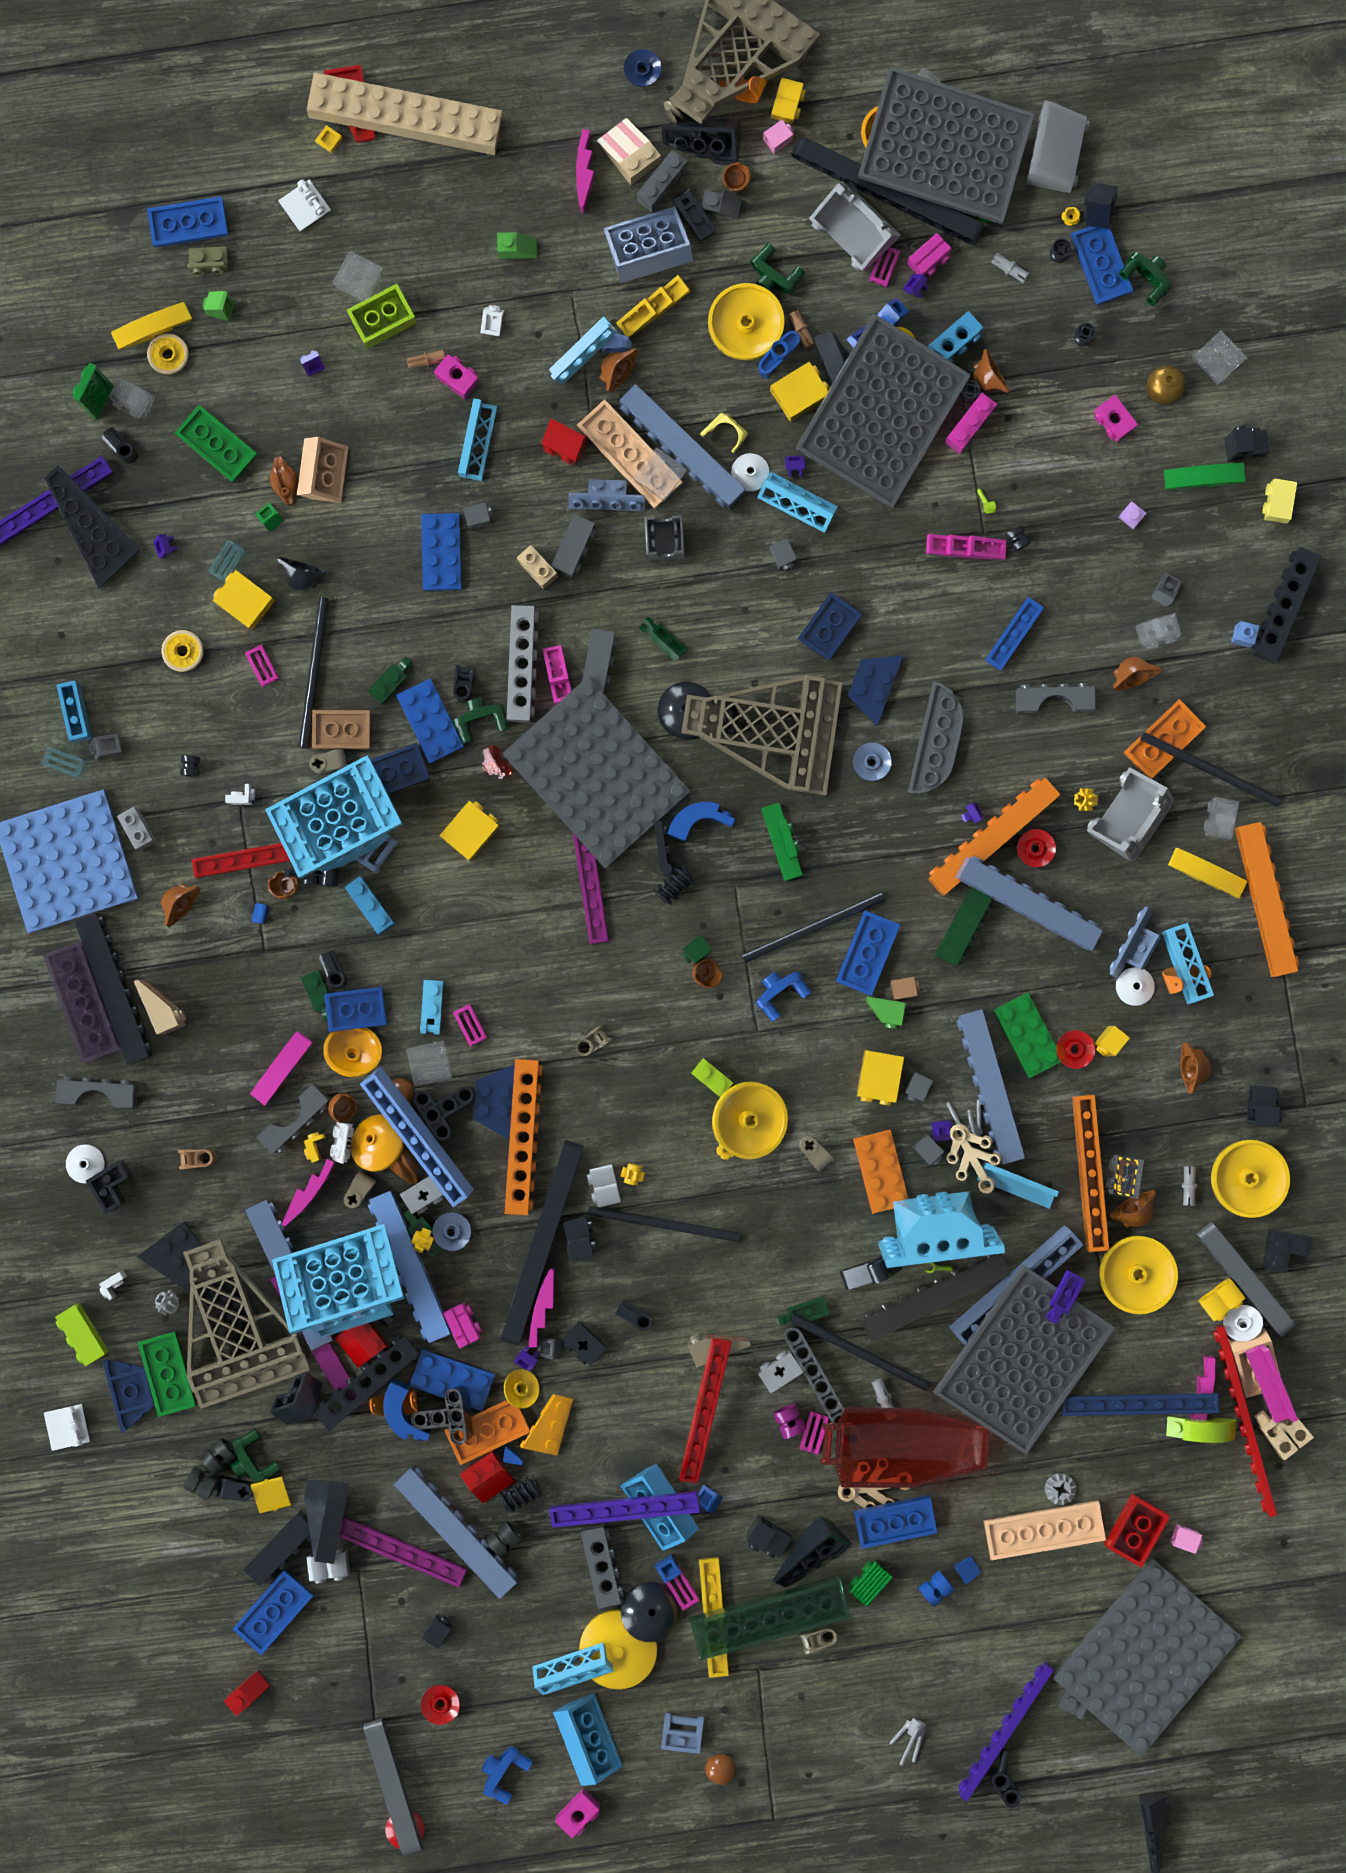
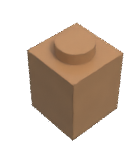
[890,977,920,1000]

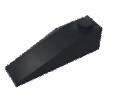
[661,119,741,165]
[813,331,849,387]
[304,1480,349,1564]
[773,1516,852,1588]
[1138,1791,1170,1873]

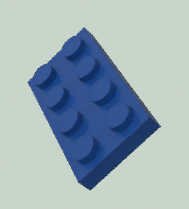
[147,196,229,248]
[1070,226,1133,306]
[421,513,462,591]
[396,678,464,764]
[836,910,900,996]
[409,1349,495,1411]
[854,1495,937,1549]
[232,1569,313,1655]

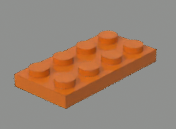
[1123,699,1206,779]
[853,1129,908,1214]
[444,1400,530,1465]

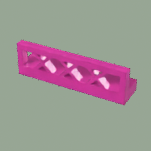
[1245,1344,1298,1423]

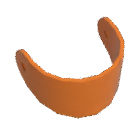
[719,74,767,103]
[1162,965,1211,994]
[369,1390,418,1416]

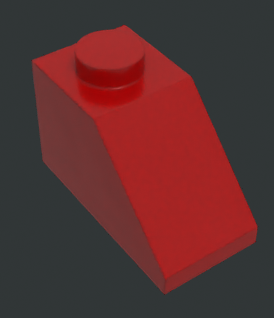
[224,1670,270,1716]

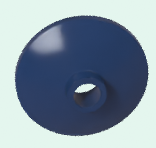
[624,49,661,87]

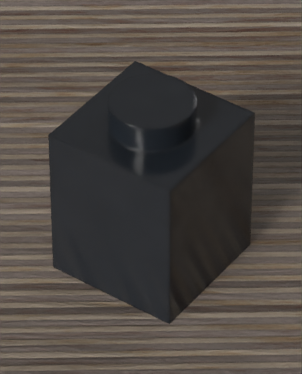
[422,1615,452,1649]

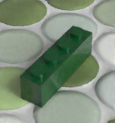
[934,888,993,967]

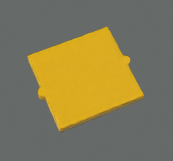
[251,1477,291,1513]

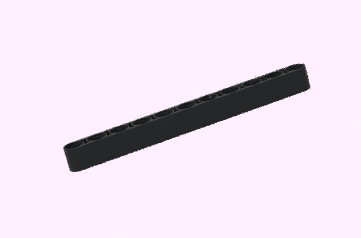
[791,136,985,245]
[500,1140,584,1346]

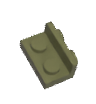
[188,246,229,275]

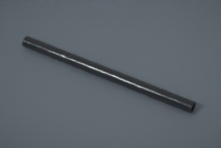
[299,597,329,749]
[1140,732,1281,807]
[741,892,885,963]
[588,1205,741,1242]
[789,1313,930,1391]

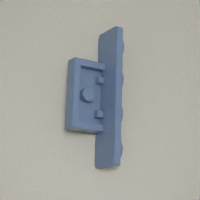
[568,479,645,511]
[1109,906,1161,979]

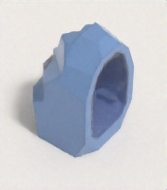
[602,332,632,353]

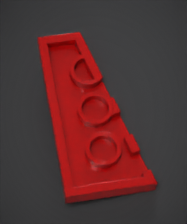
[324,65,375,143]

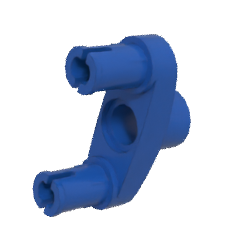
[758,331,800,379]
[755,971,811,1022]
[482,1746,532,1805]

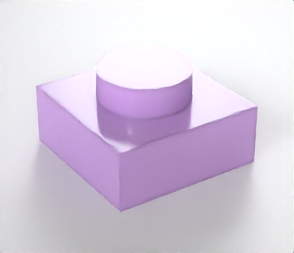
[1118,501,1146,529]

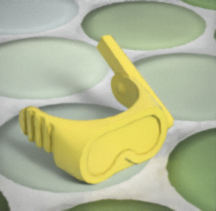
[700,413,748,453]

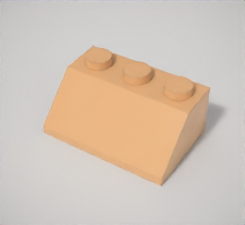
[297,437,348,503]

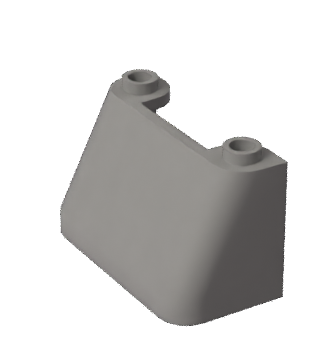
[1026,100,1090,193]
[809,183,901,271]
[1087,767,1174,862]

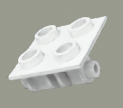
[278,179,331,231]
[330,1122,354,1164]
[44,1404,90,1451]

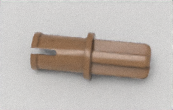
[788,310,814,349]
[407,350,445,369]

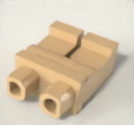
[1254,1410,1314,1461]

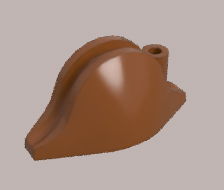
[600,349,639,394]
[974,349,1010,393]
[270,456,298,506]
[1113,657,1162,692]
[161,883,201,928]
[1180,1043,1211,1094]
[390,1145,418,1185]
[1110,1189,1156,1228]

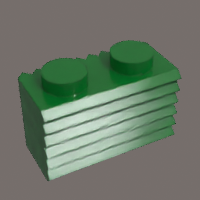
[849,1559,893,1607]

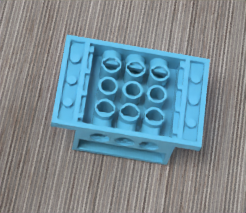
[265,755,403,878]
[878,1191,1005,1268]
[272,1224,404,1338]

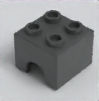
[644,515,685,561]

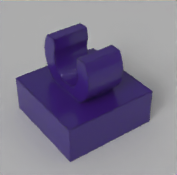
[902,274,929,298]
[300,351,325,377]
[785,456,805,477]
[153,533,178,559]
[961,802,985,823]
[931,1120,952,1141]
[514,1346,538,1372]

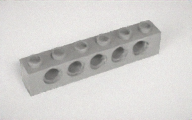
[507,605,539,723]

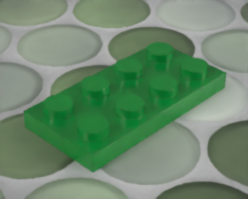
[73,362,114,420]
[175,405,258,483]
[993,992,1061,1078]
[138,1331,197,1417]

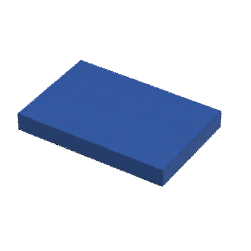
[324,987,387,1032]

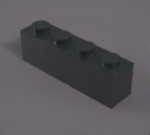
[244,1510,311,1586]

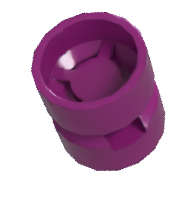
[773,1403,806,1439]

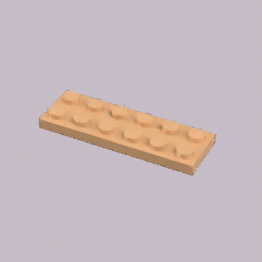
[577,399,682,509]
[983,1500,1106,1560]

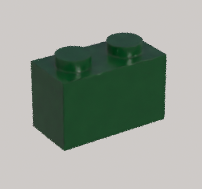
[682,934,712,965]

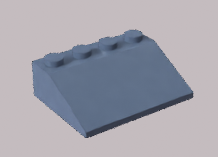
[603,206,693,283]

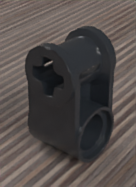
[453,665,476,703]
[216,1476,254,1501]

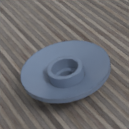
[853,743,891,781]
[432,1212,471,1251]

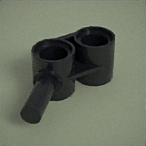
[284,868,338,886]
[990,1749,1021,1808]

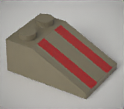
[688,1333,751,1368]

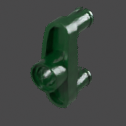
[750,243,805,294]
[1119,252,1172,306]
[453,697,509,744]
[230,1429,282,1483]

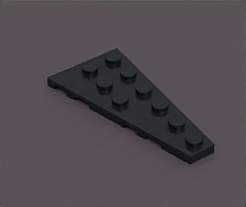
[44,465,140,589]
[137,1221,248,1326]

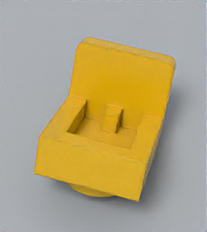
[304,1132,325,1163]

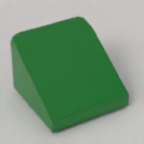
[255,502,284,532]

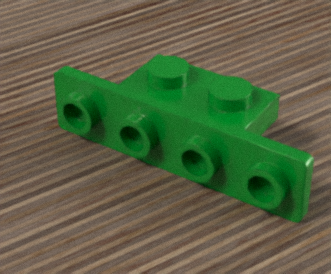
[761,803,802,881]

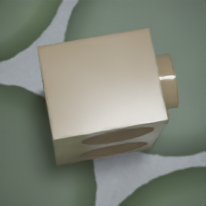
[517,545,558,589]

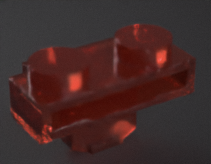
[482,745,512,780]

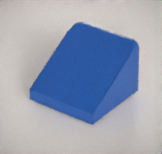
[252,903,270,925]
[503,1445,524,1465]
[699,1485,723,1513]
[655,1554,682,1584]
[954,1555,981,1585]

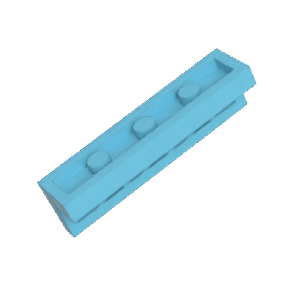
[549,317,617,385]
[458,399,497,481]
[757,472,838,533]
[1161,923,1214,1005]
[977,1162,1059,1209]
[532,1643,614,1695]

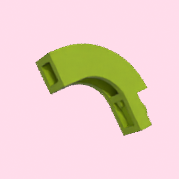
[1166,1415,1236,1443]

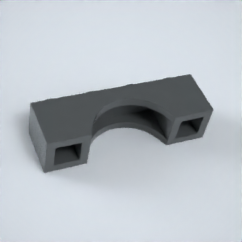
[1015,683,1095,713]
[55,1076,138,1108]
[256,1084,330,1154]

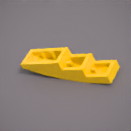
[616,275,691,338]
[111,302,192,350]
[1168,848,1247,899]

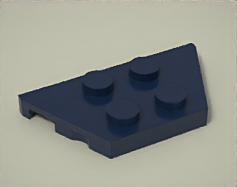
[848,655,903,726]
[473,1065,515,1139]
[102,1359,155,1433]

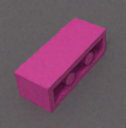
[945,393,997,454]

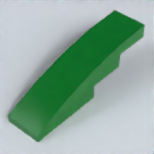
[1164,463,1246,490]

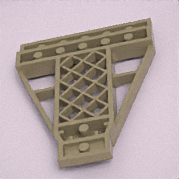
[671,0,820,124]
[681,675,842,796]
[184,1239,311,1409]

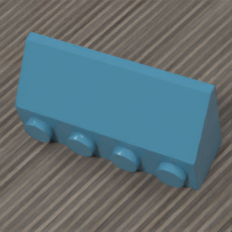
[620,1464,699,1551]
[553,1693,622,1786]

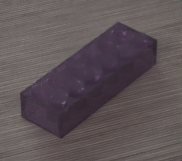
[43,942,121,1064]

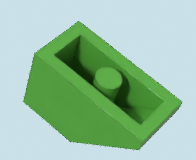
[497,232,537,259]
[203,291,234,321]
[865,997,905,1029]

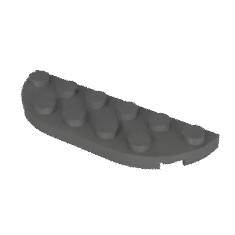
[907,681,963,794]

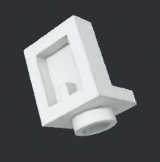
[481,305,504,336]
[225,784,255,805]
[99,1270,127,1301]

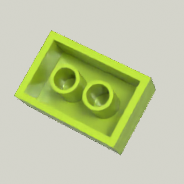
[347,284,417,349]

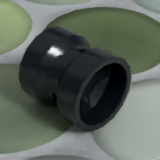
[1050,238,1071,263]
[1074,322,1096,347]
[959,380,980,403]
[1005,526,1031,552]
[180,756,200,777]

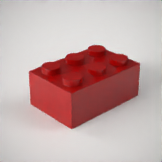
[1104,1493,1170,1568]

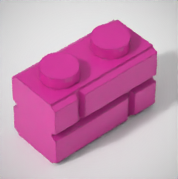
[907,233,952,278]
[442,1302,483,1348]

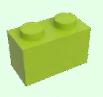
[691,1058,733,1097]

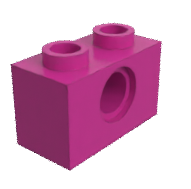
[434,354,479,400]
[1094,395,1138,443]
[555,1788,600,1838]

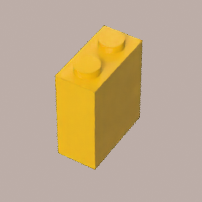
[770,362,830,422]
[213,570,275,631]
[439,801,500,861]
[857,1050,904,1106]

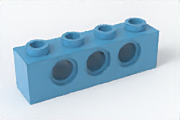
[927,311,983,363]

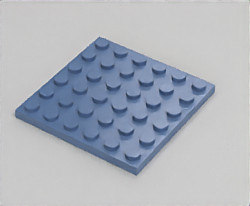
[0,789,139,934]

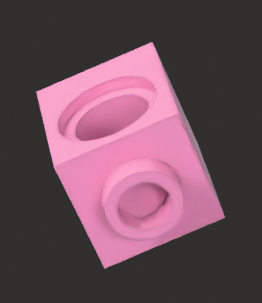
[763,120,794,154]
[1170,1524,1203,1554]

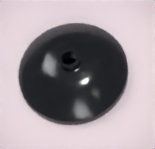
[658,682,711,739]
[621,1582,679,1642]

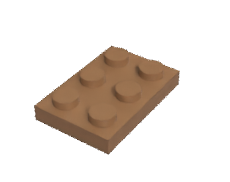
[312,710,371,749]

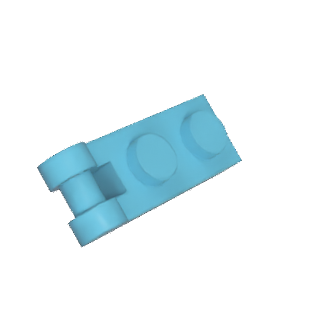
[420,980,444,1035]

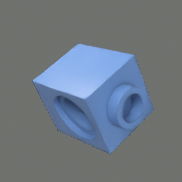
[1231,621,1259,648]

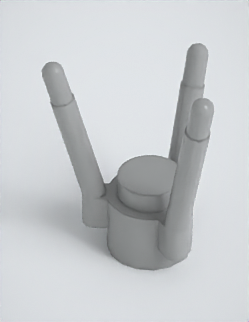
[947,1100,983,1143]
[890,1718,927,1766]

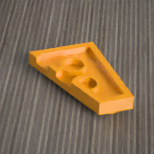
[520,1394,573,1455]

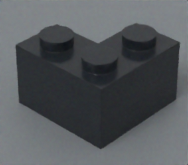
[1084,183,1118,229]
[1224,426,1270,461]
[1247,1085,1282,1127]
[86,1160,133,1214]
[563,1216,597,1262]
[1262,1229,1312,1273]
[270,1372,323,1425]
[746,1515,792,1558]

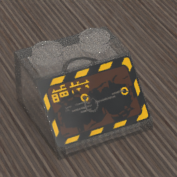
[1106,1155,1144,1199]

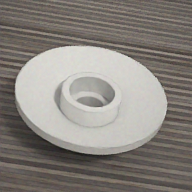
[731,453,769,491]
[1116,967,1155,1006]
[66,1145,105,1183]
[1223,1305,1263,1342]

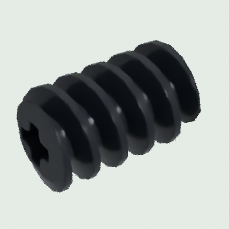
[652,864,694,905]
[498,1475,542,1512]

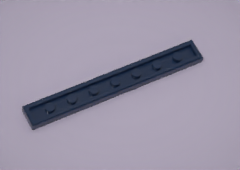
[1061,1393,1220,1416]

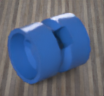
[918,1570,955,1608]

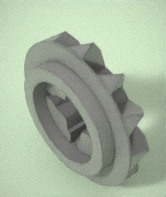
[1045,1473,1076,1505]

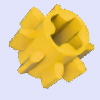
[1074,788,1098,811]
[621,1163,645,1186]
[411,1228,434,1253]

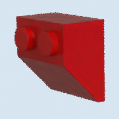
[542,418,587,465]
[335,1322,389,1368]
[460,1450,515,1503]

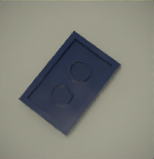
[797,592,862,662]
[371,742,431,795]

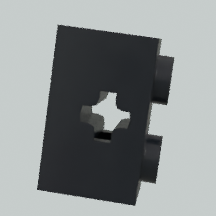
[562,1321,607,1366]

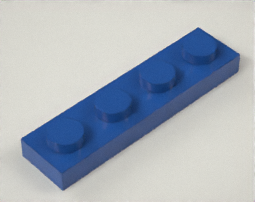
[984,597,1044,671]

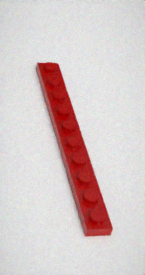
[1213,1324,1277,1517]

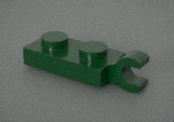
[639,617,688,662]
[367,656,412,705]
[301,970,329,1023]
[403,1210,443,1258]
[775,1296,830,1327]

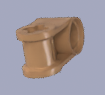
[178,1149,217,1169]

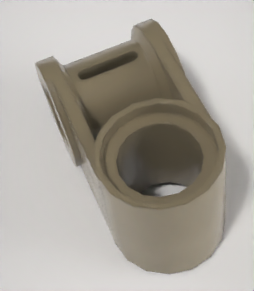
[309,749,347,774]
[576,1024,612,1056]
[799,1136,834,1172]
[344,1171,376,1208]
[798,1624,837,1654]

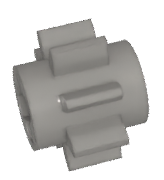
[155,1290,179,1316]

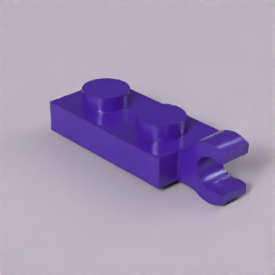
[1046,1270,1086,1324]

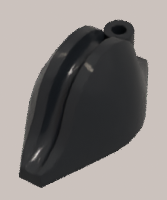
[277,556,327,590]

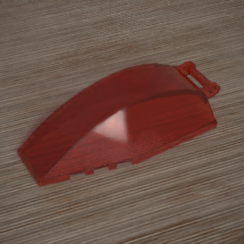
[820,1407,989,1488]

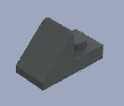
[701,189,742,218]
[1151,572,1182,607]

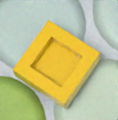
[315,125,343,154]

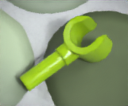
[977,489,996,514]
[925,1262,952,1273]

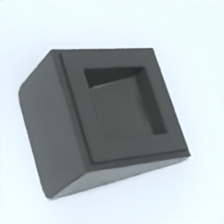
[537,1337,562,1359]

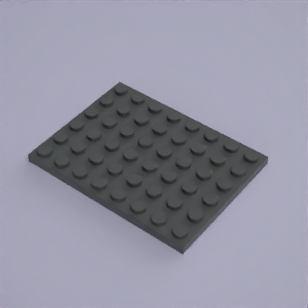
[857,66,1034,224]
[795,314,970,508]
[502,677,690,868]
[933,1264,1115,1454]
[1052,1558,1241,1757]

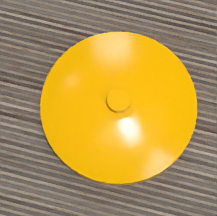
[708,283,784,361]
[712,1082,788,1159]
[1211,1140,1290,1218]
[1099,1236,1178,1314]
[579,1609,657,1689]

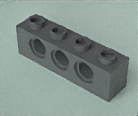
[581,1523,624,1609]

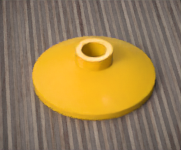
[504,1369,539,1408]

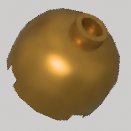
[1146,365,1185,405]

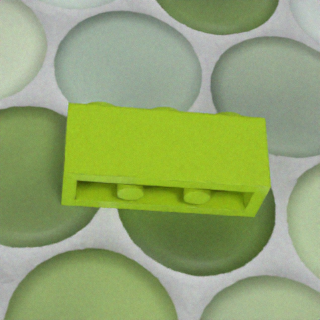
[55,1303,109,1366]

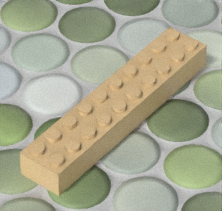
[307,72,502,155]

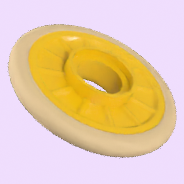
[147,334,189,375]
[162,630,203,672]

